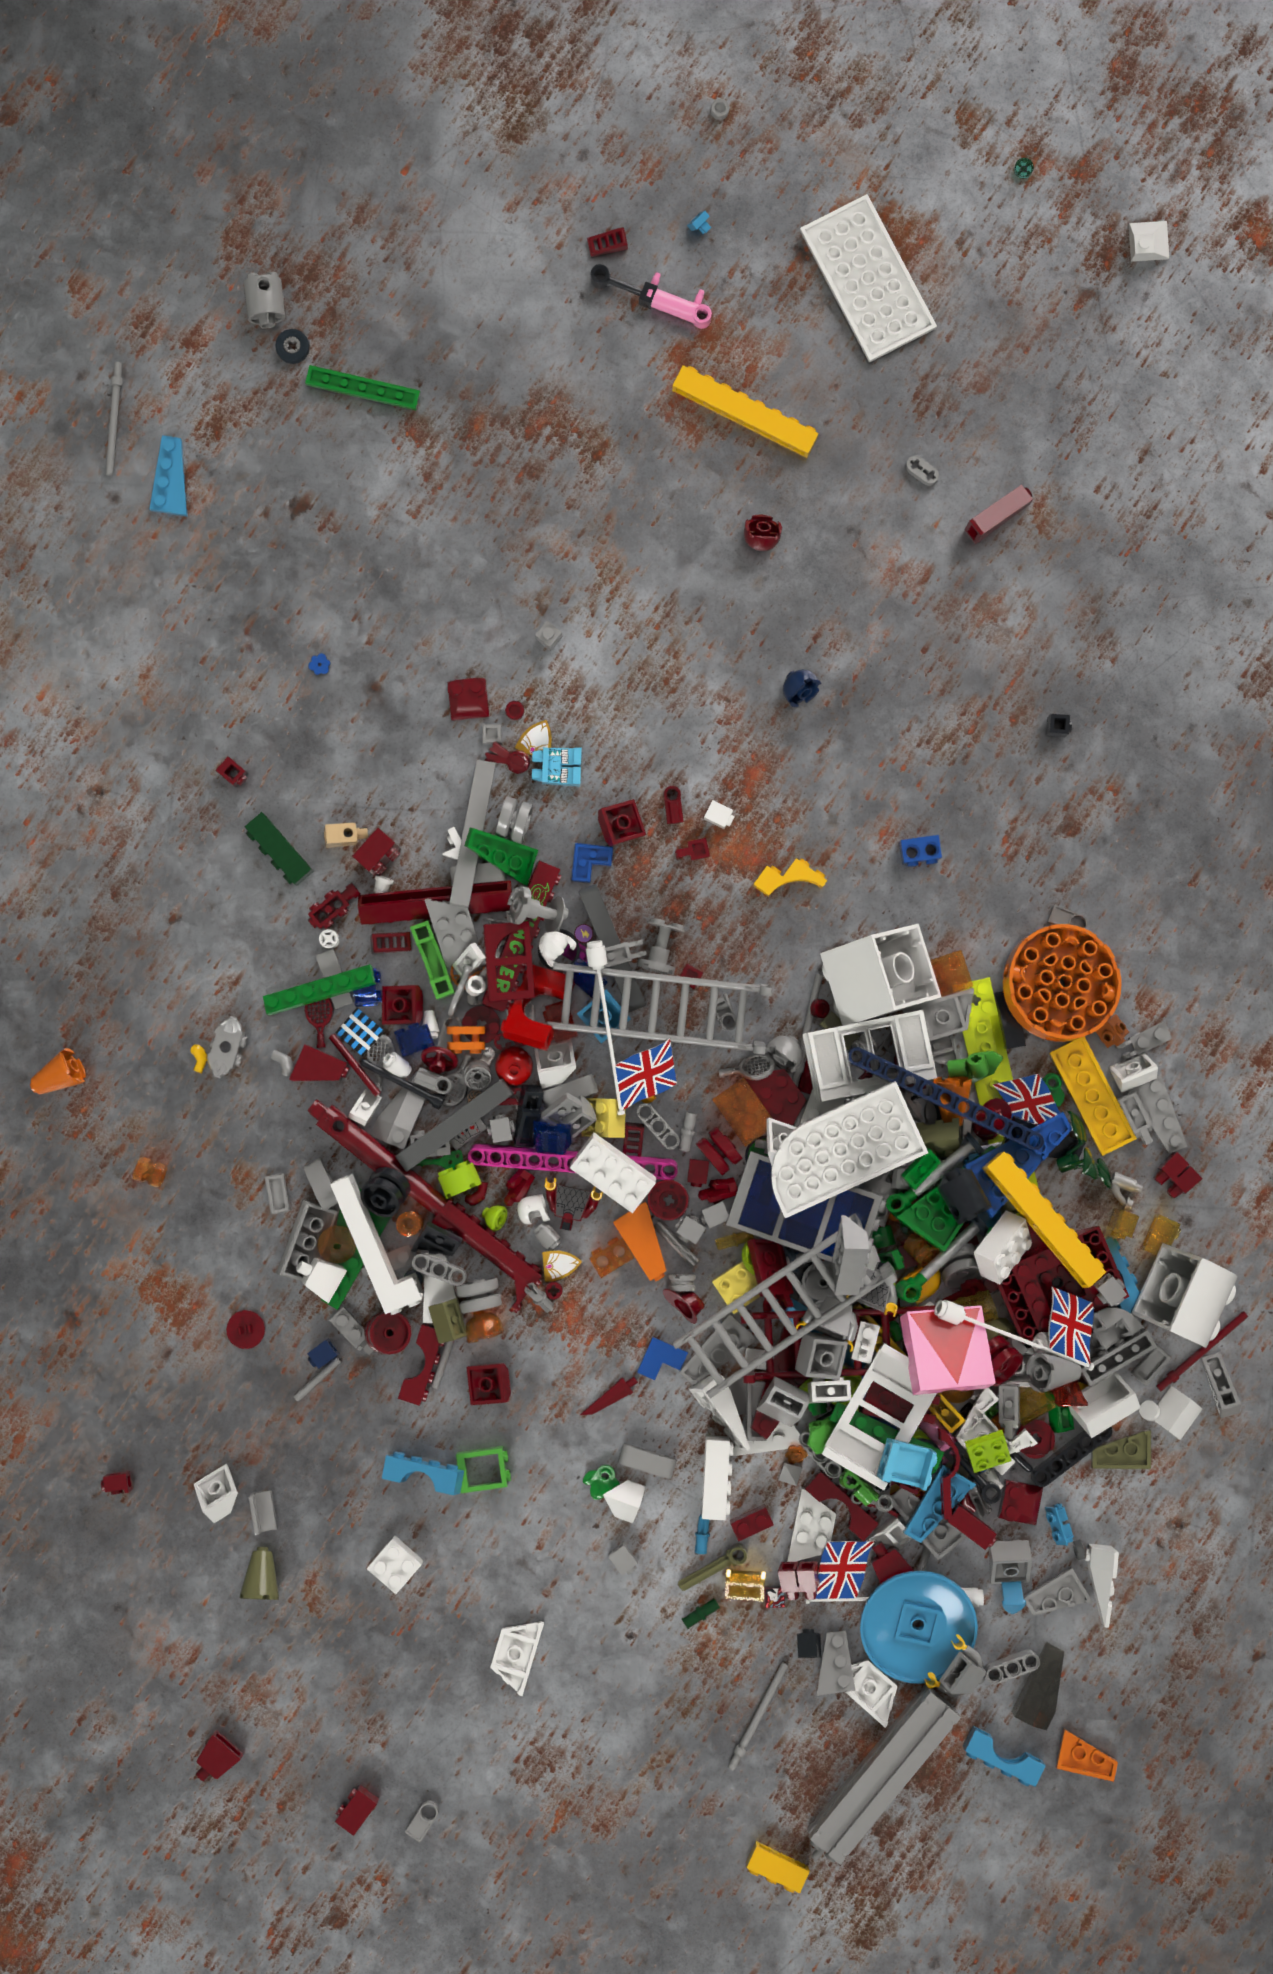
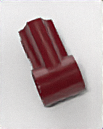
[663,786,684,824]

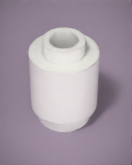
[383,1052,412,1079]

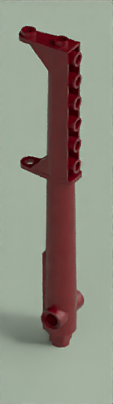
[307,1099,542,1313]

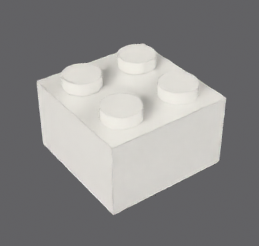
[367,1535,424,1594]

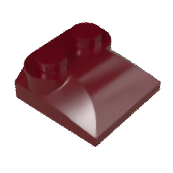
[447,678,489,721]
[598,799,646,846]
[382,985,423,1025]
[466,1363,511,1405]
[998,1479,1043,1525]

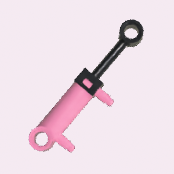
[590,264,712,329]
[920,1409,1001,1504]

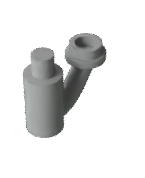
[1110,1172,1143,1211]

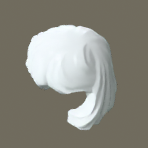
[539,931,576,967]

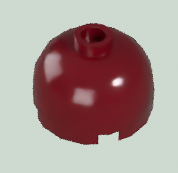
[744,514,782,551]

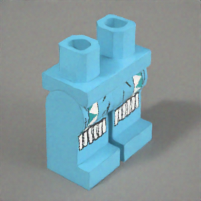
[532,747,582,787]

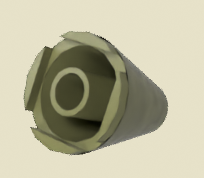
[239,1547,279,1600]

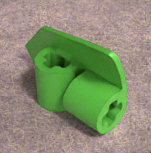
[947,1051,1003,1083]
[807,1415,836,1454]
[839,1466,879,1506]

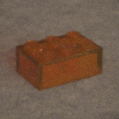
[711,1077,773,1147]

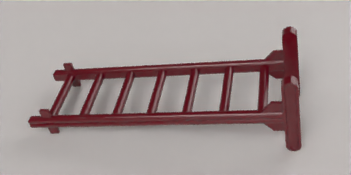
[740,1304,961,1384]

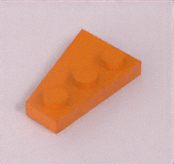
[1055,1728,1118,1782]

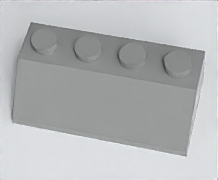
[832,1215,872,1295]

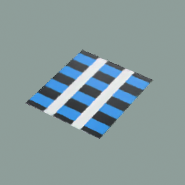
[335,1008,384,1057]

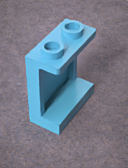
[877,1438,937,1491]

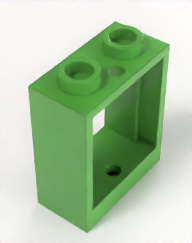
[456,1446,511,1493]

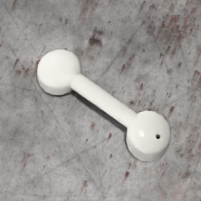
[465,941,505,996]

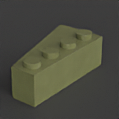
[916,1118,961,1158]

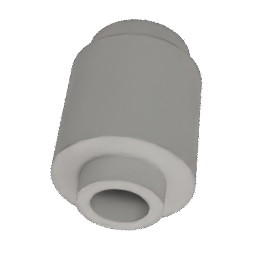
[533,1222,561,1251]

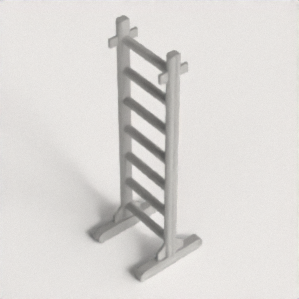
[547,963,772,1054]
[672,1213,898,1399]

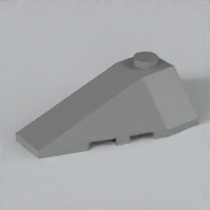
[370,1071,430,1149]

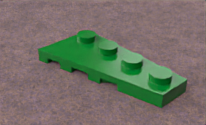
[464,827,538,886]

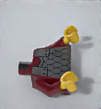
[544,1177,604,1231]

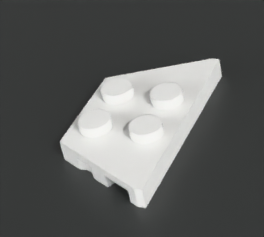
[733,1414,802,1456]
[787,1488,836,1562]
[490,1621,544,1696]
[846,1658,897,1728]

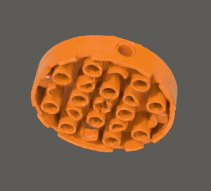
[1003,924,1122,1042]

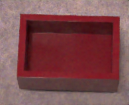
[352,828,401,877]

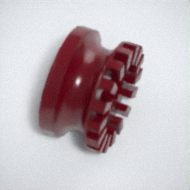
[545,1282,563,1300]

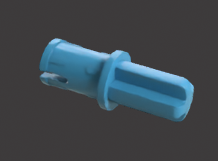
[694,1514,710,1554]

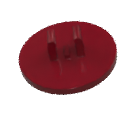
[226,1310,265,1349]

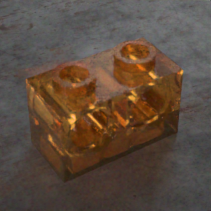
[589,1237,634,1278]

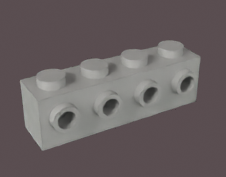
[1080,1328,1157,1387]

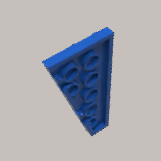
[963,1112,1072,1218]

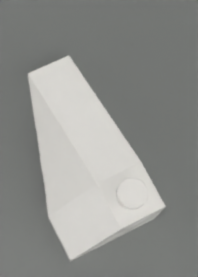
[688,1375,750,1451]
[1084,1544,1119,1628]

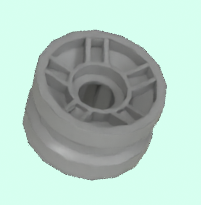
[464,1060,491,1090]
[669,1274,695,1291]

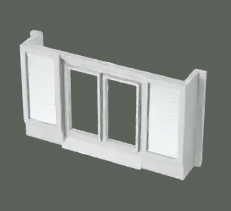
[802,1010,937,1102]
[822,1343,937,1490]

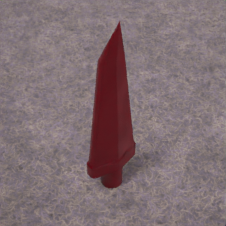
[580,1376,638,1415]

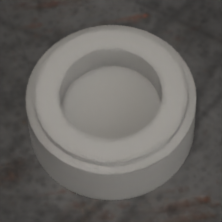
[710,99,729,120]

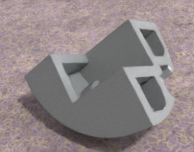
[1090,1308,1143,1352]

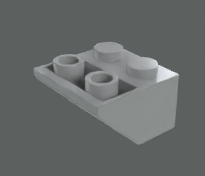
[756,1376,809,1427]

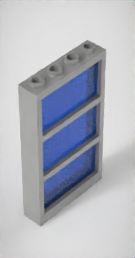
[726,1151,886,1262]

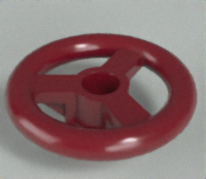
[421,1046,458,1074]

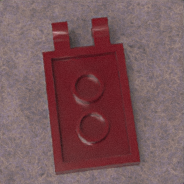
[747,1239,794,1312]
[862,1381,941,1427]

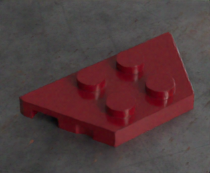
[743,1069,807,1126]

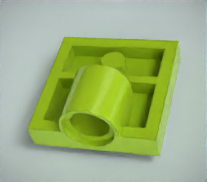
[965,1430,1012,1473]

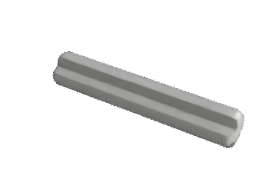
[654,1220,698,1267]

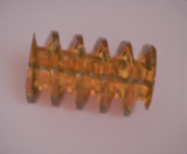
[396,1211,424,1237]

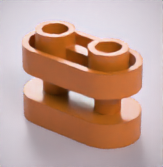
[447,1026,485,1054]

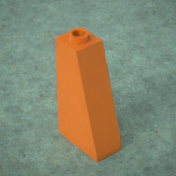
[613,1201,667,1282]

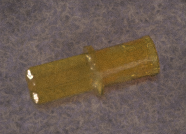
[715,1231,754,1250]

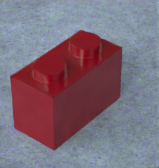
[730,1504,774,1542]
[335,1785,379,1836]

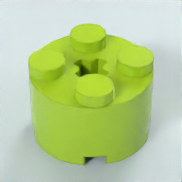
[438,1160,482,1199]

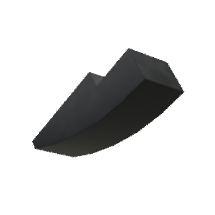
[994,991,1026,1049]
[514,1084,544,1147]

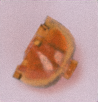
[465,1310,504,1344]

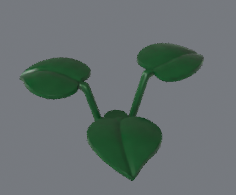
[1056,1111,1112,1189]

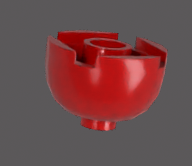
[495,1046,533,1086]

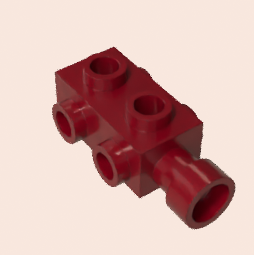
[308,882,361,930]

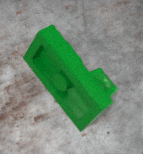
[900,1148,941,1190]
[878,1249,904,1271]

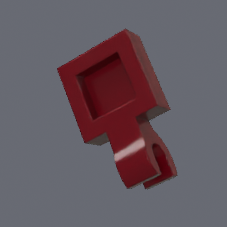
[675,838,710,861]

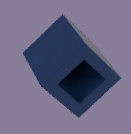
[307,1338,340,1369]

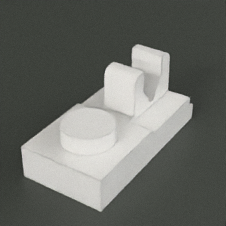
[851,1321,880,1364]

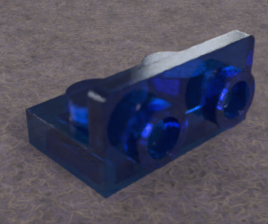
[573,957,608,998]

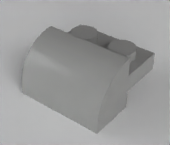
[541,1093,597,1141]

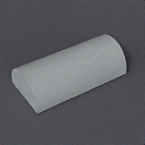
[276,1199,338,1281]

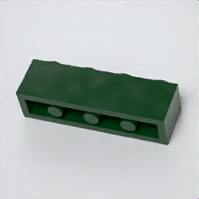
[244,812,314,886]

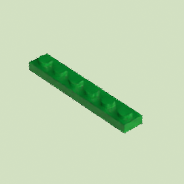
[305,365,421,411]
[263,964,376,1016]
[829,1402,944,1471]

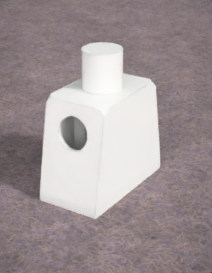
[296,1258,347,1303]

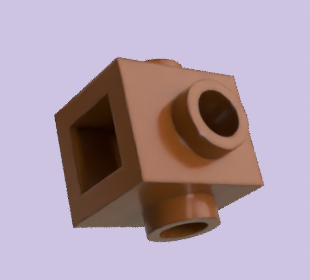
[1095,1014,1130,1048]

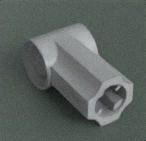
[414,1067,454,1095]

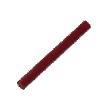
[329,1033,381,1097]

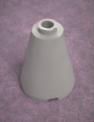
[1026,1353,1082,1392]

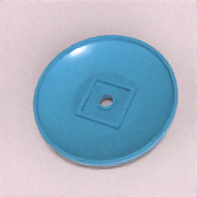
[860,1571,978,1684]

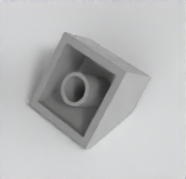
[795,1332,848,1380]
[989,1540,1032,1584]

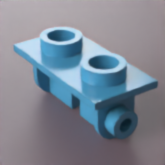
[1045,1503,1074,1546]

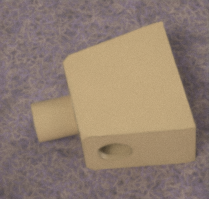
[324,823,368,848]

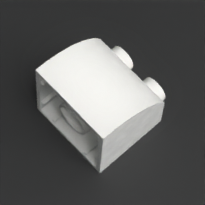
[820,924,941,1026]
[1131,1243,1238,1348]

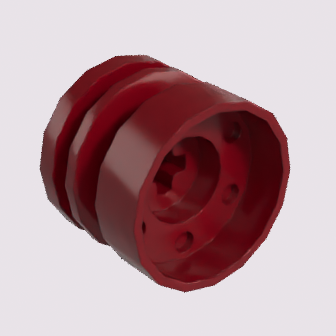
[648,1179,689,1221]

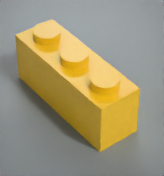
[746,1841,810,1893]

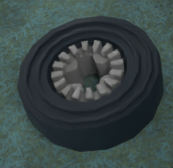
[275,329,310,364]

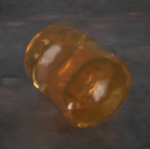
[133,1156,168,1188]
[904,1233,940,1268]

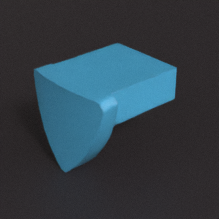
[1001,1581,1026,1614]

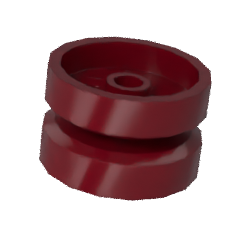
[696,1127,743,1176]
[364,1312,412,1355]
[988,1336,1023,1386]

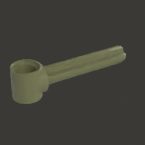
[678,1543,747,1591]

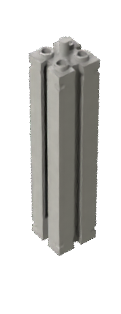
[807,1684,961,1865]

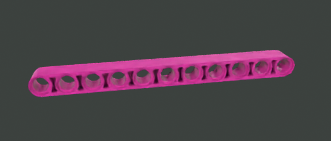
[468,1144,678,1180]

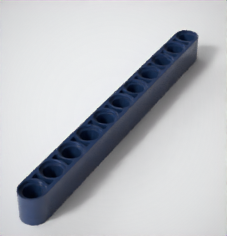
[847,1047,1044,1150]

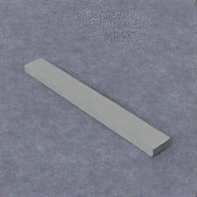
[450,760,496,908]

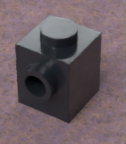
[1046,714,1072,737]
[797,1629,822,1659]

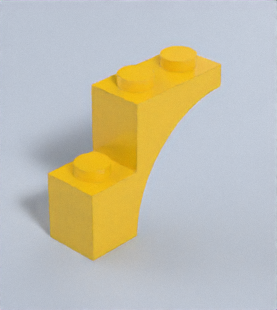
[753,858,827,897]

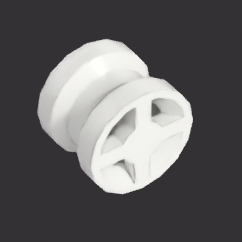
[319,929,340,949]
[852,1034,876,1057]

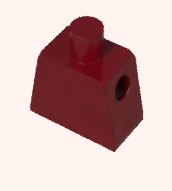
[870,1541,914,1584]
[196,1730,244,1781]

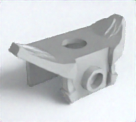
[207,1016,247,1078]

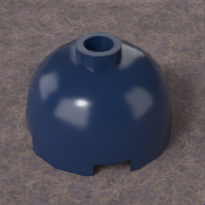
[783,669,822,707]

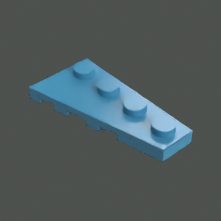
[149,435,188,517]
[903,1464,977,1543]

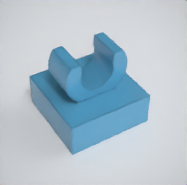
[687,211,711,234]

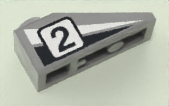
[1201,1352,1241,1418]

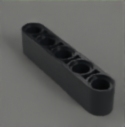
[1030,1427,1113,1487]

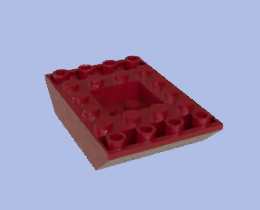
[996,1226,1129,1344]

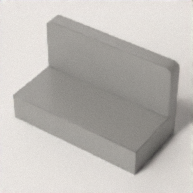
[249,1490,278,1535]

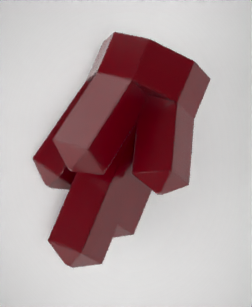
[503,1169,535,1206]
[698,1177,738,1204]

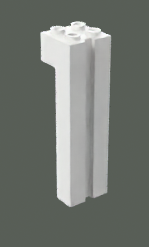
[330,1173,424,1315]

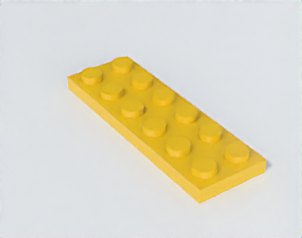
[1049,1036,1137,1156]

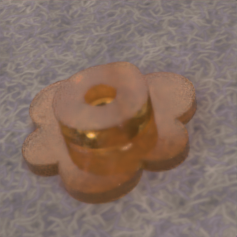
[785,1445,808,1464]

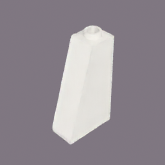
[423,1252,463,1323]

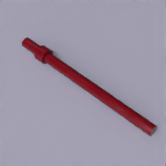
[1156,1311,1248,1392]

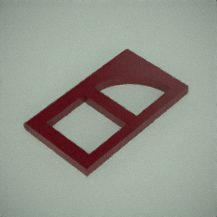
[483,921,535,1002]

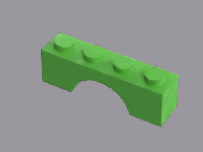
[410,921,455,1000]

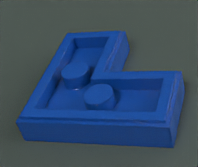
[571,843,613,883]
[637,1337,688,1380]

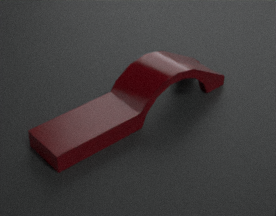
[938,1428,960,1520]

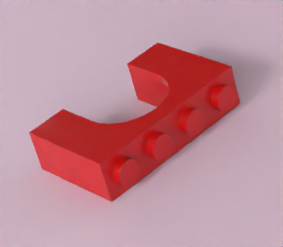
[501,965,575,1051]

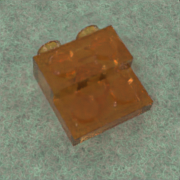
[930,950,974,997]

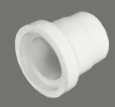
[373,875,394,893]

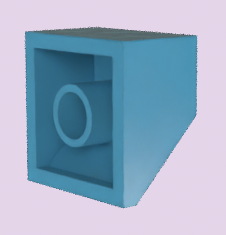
[577,989,631,1044]

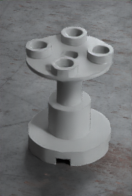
[506,886,569,932]
[637,918,685,975]

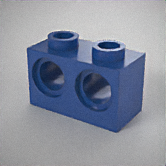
[899,835,942,867]

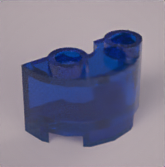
[353,968,382,1007]
[394,1022,435,1057]
[533,1121,572,1155]

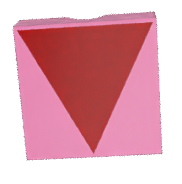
[900,1306,995,1395]

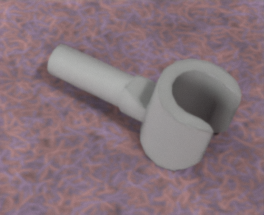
[467,995,485,1006]

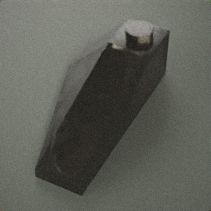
[1011,1642,1064,1731]

